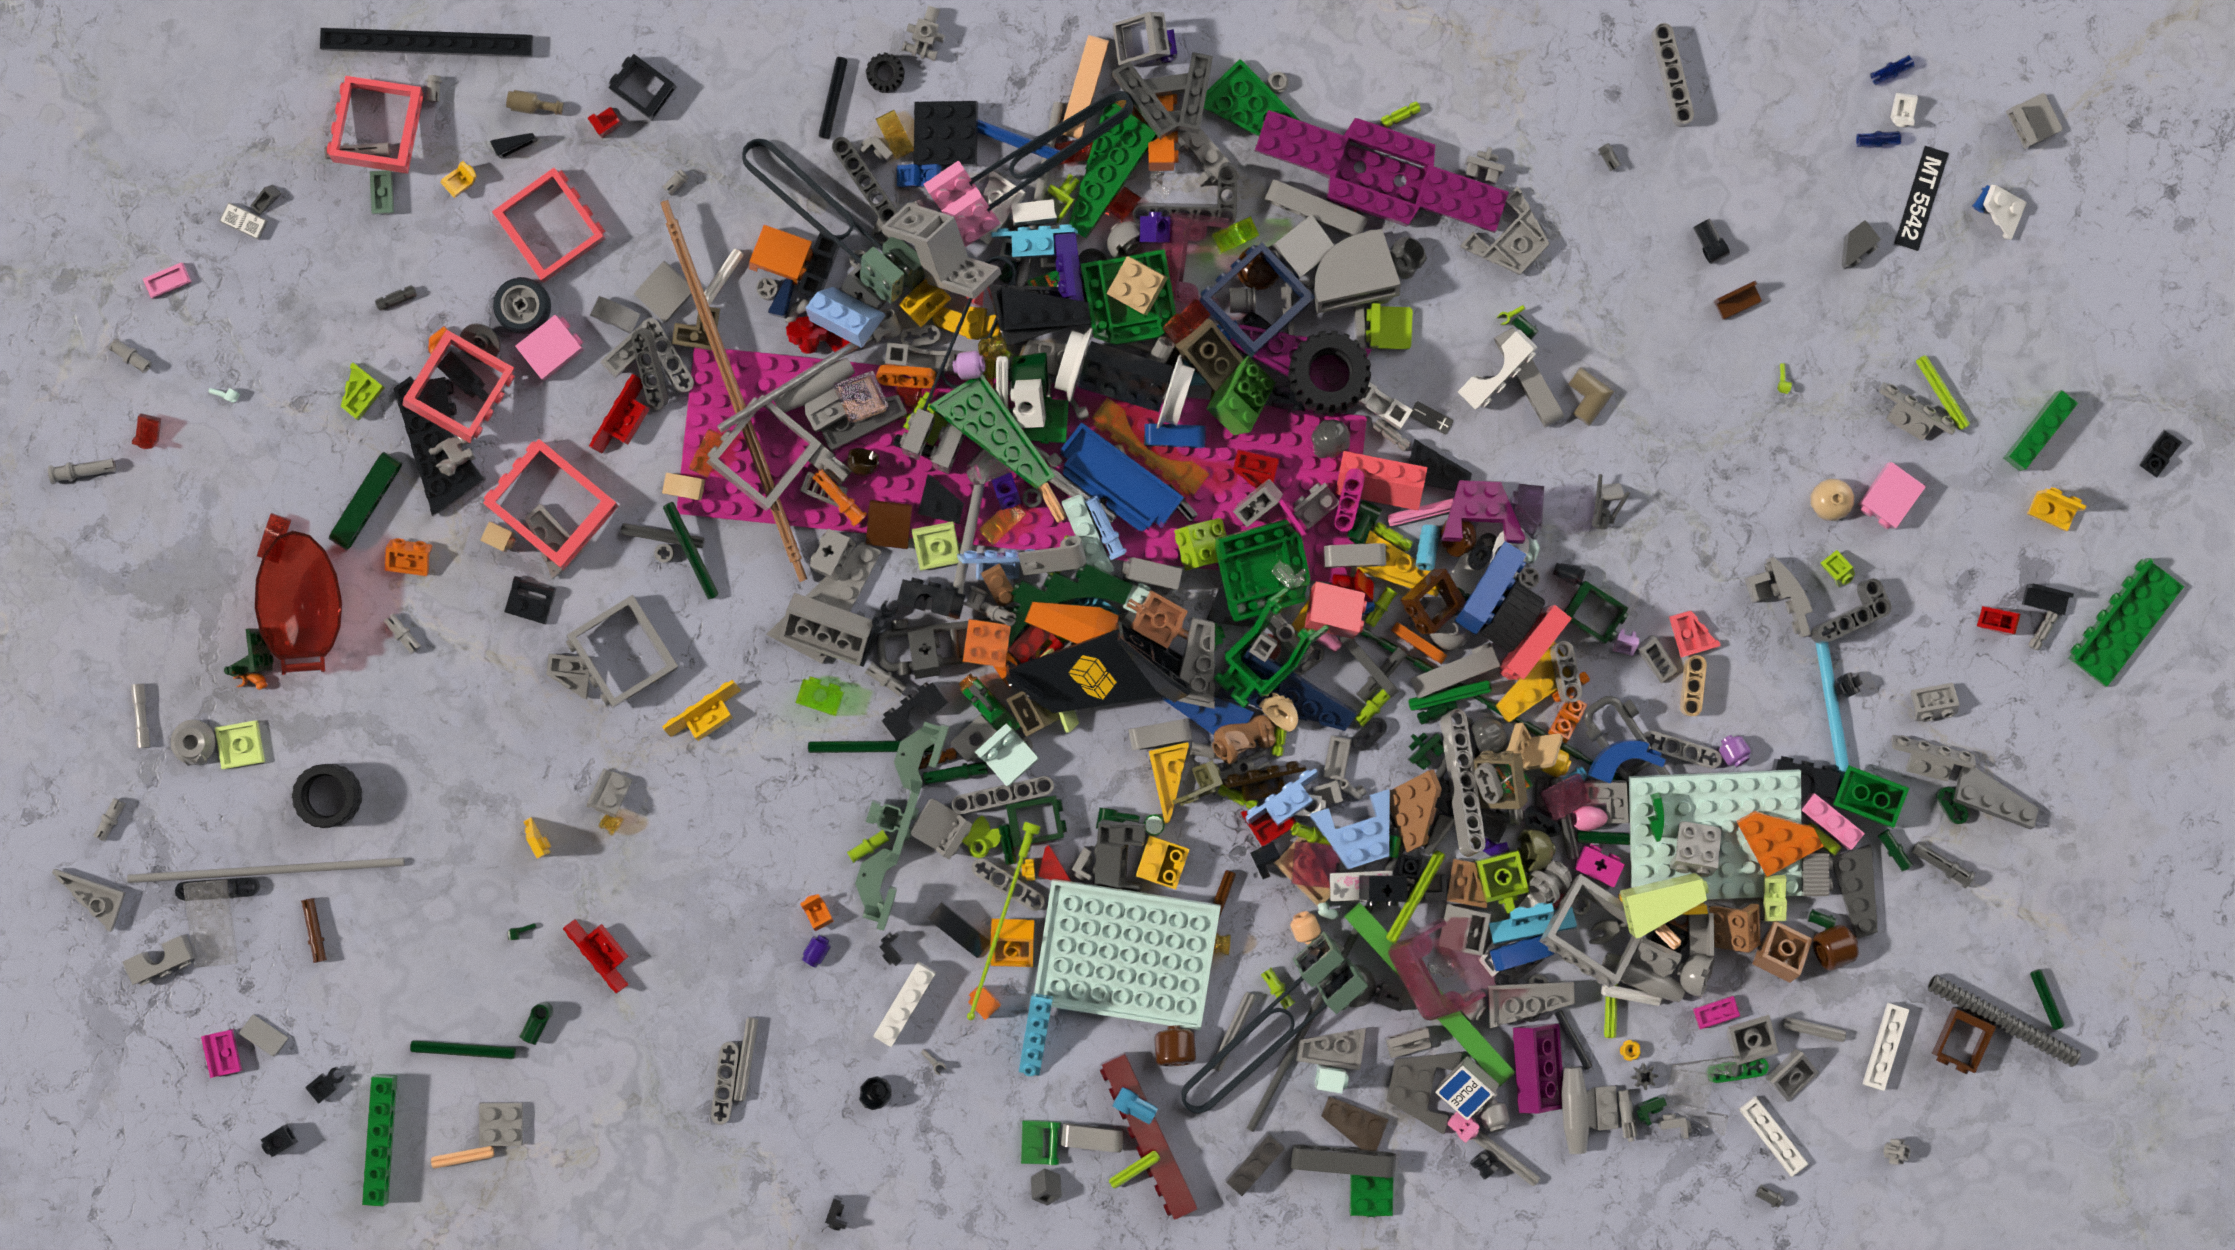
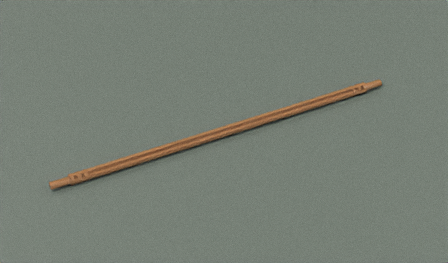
[660,200,807,582]

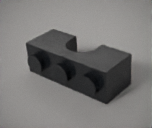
[797,233,841,299]
[896,577,966,619]
[881,682,948,741]
[1772,756,1840,798]
[1225,1131,1285,1196]

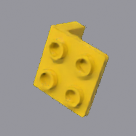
[2027,487,2087,532]

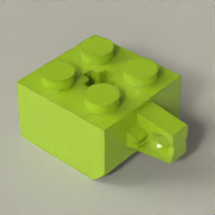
[1475,850,1529,914]

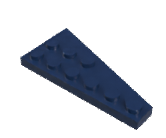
[1216,645,1357,731]

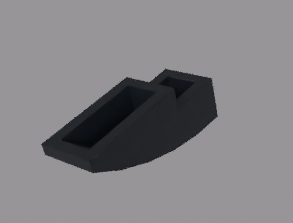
[928,902,991,958]

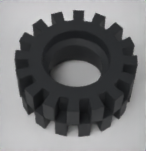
[866,52,905,93]

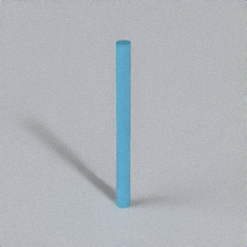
[1815,642,1849,786]

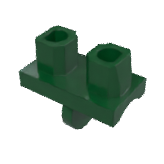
[1408,732,1444,770]

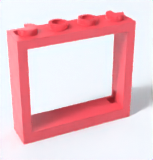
[327,76,424,174]
[492,168,606,283]
[403,330,515,443]
[1498,605,1572,680]

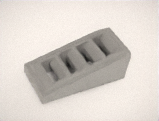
[800,472,848,508]
[1637,635,1678,683]

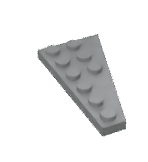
[766,541,882,664]

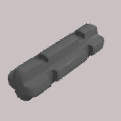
[375,285,417,311]

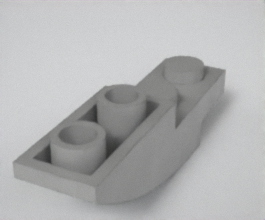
[1764,557,1813,637]

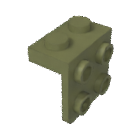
[1172,760,1223,806]

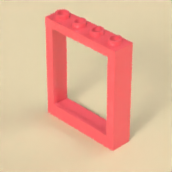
[483,439,619,571]

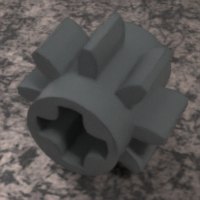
[1630,1063,1658,1090]

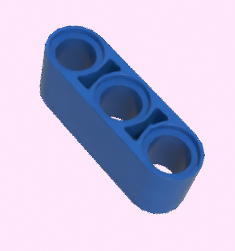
[1144,424,1206,448]
[1490,935,1555,971]

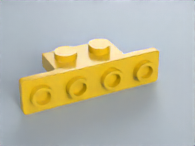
[662,680,741,741]

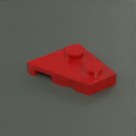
[1233,449,1279,488]
[1241,811,1296,847]

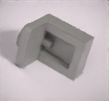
[1658,1113,1691,1139]

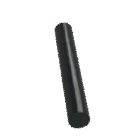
[1554,1010,1592,1070]

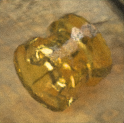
[598,815,624,836]
[1213,933,1231,955]

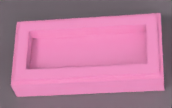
[143,262,192,299]

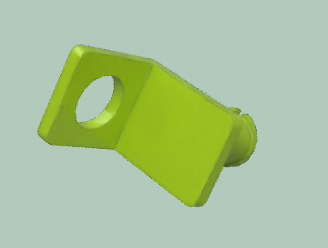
[1047,174,1080,224]

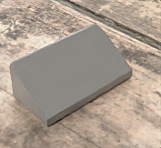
[239,1014,289,1057]

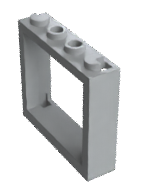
[1281,280,1366,348]
[706,395,821,511]
[566,595,678,709]
[1539,874,1643,988]

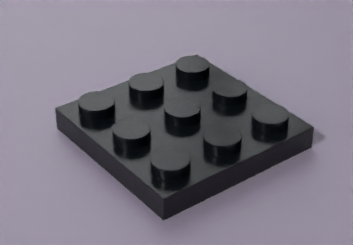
[913,101,978,166]

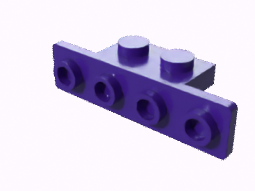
[1054,233,1084,301]

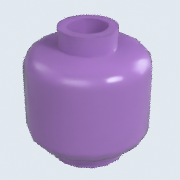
[1719,735,1751,768]

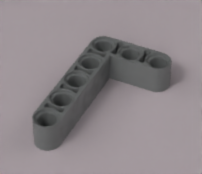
[1132,162,1238,226]

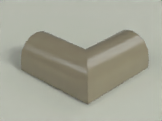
[672,307,720,351]
[1568,367,1614,426]

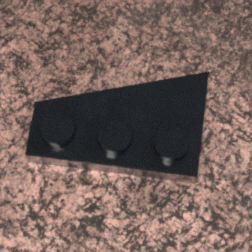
[1408,439,1472,492]

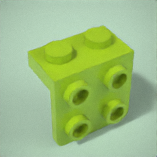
[1365,303,1413,350]
[1174,518,1227,571]

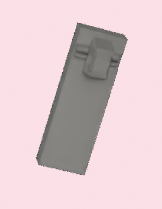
[601,323,661,378]

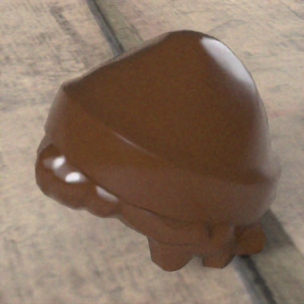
[1440,520,1476,557]

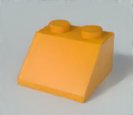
[991,919,1034,967]

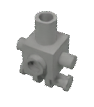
[902,6,945,62]

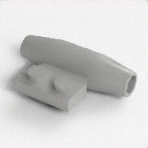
[774,358,855,433]
[1602,937,1685,1002]
[1561,1067,1618,1154]

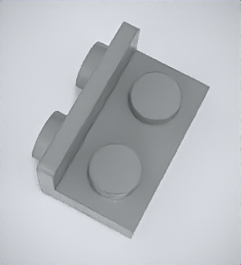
[1293,482,1339,530]
[1910,683,1960,722]
[1385,1026,1431,1058]

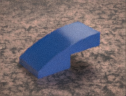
[897,164,941,187]

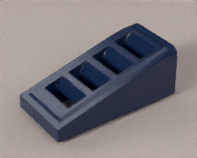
[768,278,794,318]

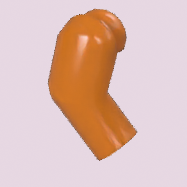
[428,326,448,354]

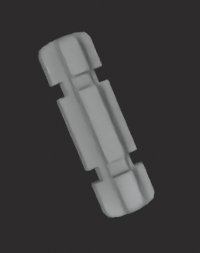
[1373,419,1411,451]
[2029,611,2058,650]

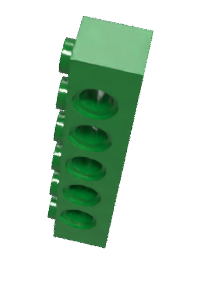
[362,1074,398,1206]

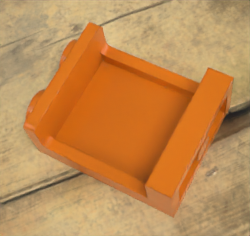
[749,225,813,285]

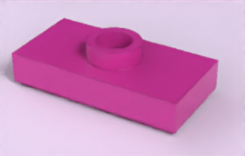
[1693,995,1740,1029]

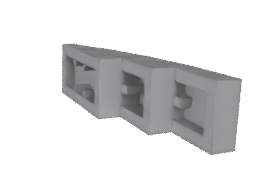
[1410,647,1500,699]

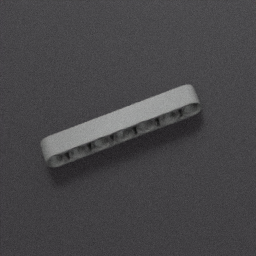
[1440,709,1485,857]

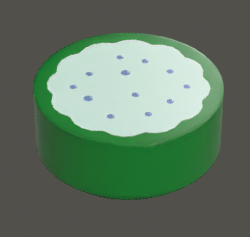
[1144,814,1165,836]

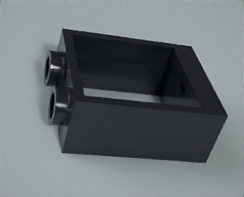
[608,54,677,121]

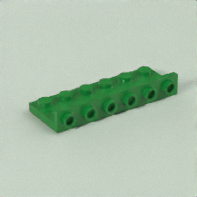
[2068,558,2184,687]

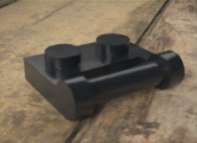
[504,576,556,624]

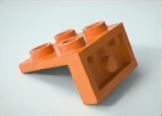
[963,619,1011,667]

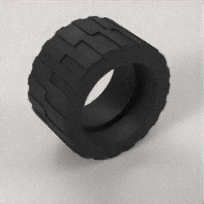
[1480,581,1545,652]
[291,764,362,828]

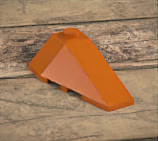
[1024,602,1119,644]

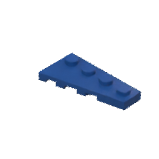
[1161,696,1255,735]

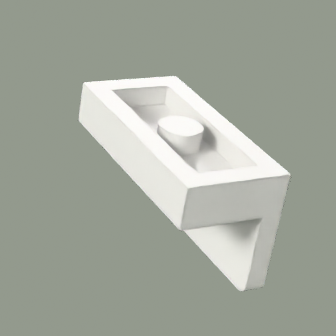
[1011,199,1057,226]

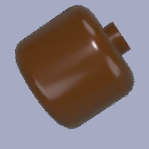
[1812,925,1859,971]
[1154,1025,1196,1067]

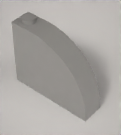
[1314,229,1401,314]

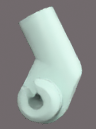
[1525,531,1540,564]
[1318,902,1339,920]

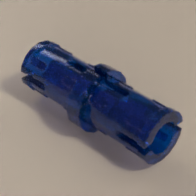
[1870,55,1915,85]
[1856,131,1901,148]

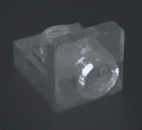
[1272,561,1307,589]

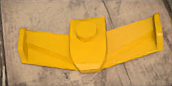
[933,307,1002,340]

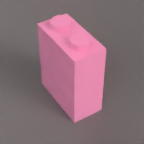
[516,315,584,381]
[1858,462,1926,529]

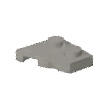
[546,654,592,699]

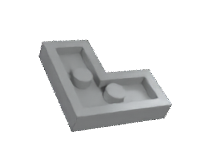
[1584,780,1630,823]

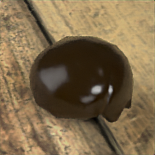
[847,448,880,477]

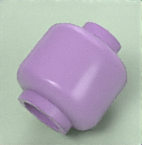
[953,351,985,380]

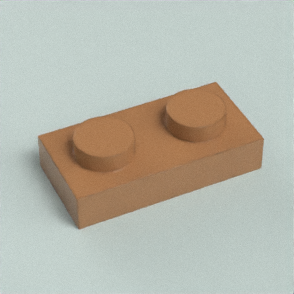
[981,563,1014,607]

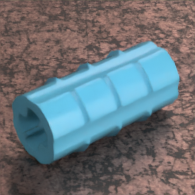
[1415,525,1441,571]

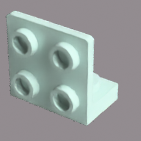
[975,723,1039,787]

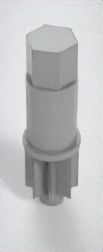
[1617,1089,1638,1142]

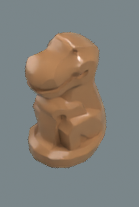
[1212,715,1275,764]

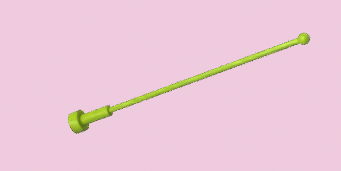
[967,822,1041,1021]

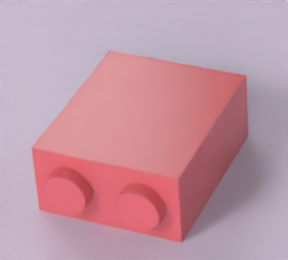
[1305,581,1367,639]

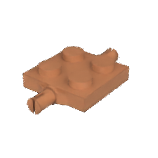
[1127,590,1189,649]

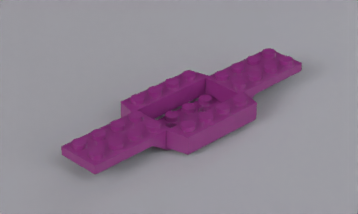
[1254,110,1509,233]

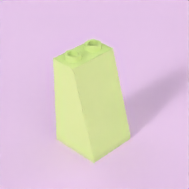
[1620,873,1709,938]

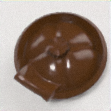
[1237,245,1279,290]

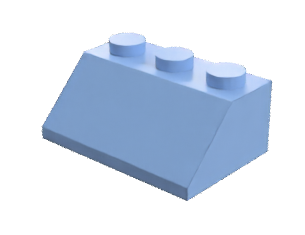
[806,287,886,348]

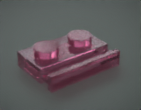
[1541,773,1592,820]

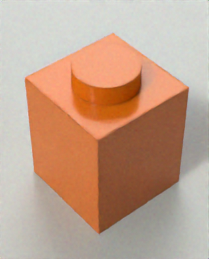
[968,986,1001,1020]

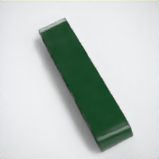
[328,452,403,551]

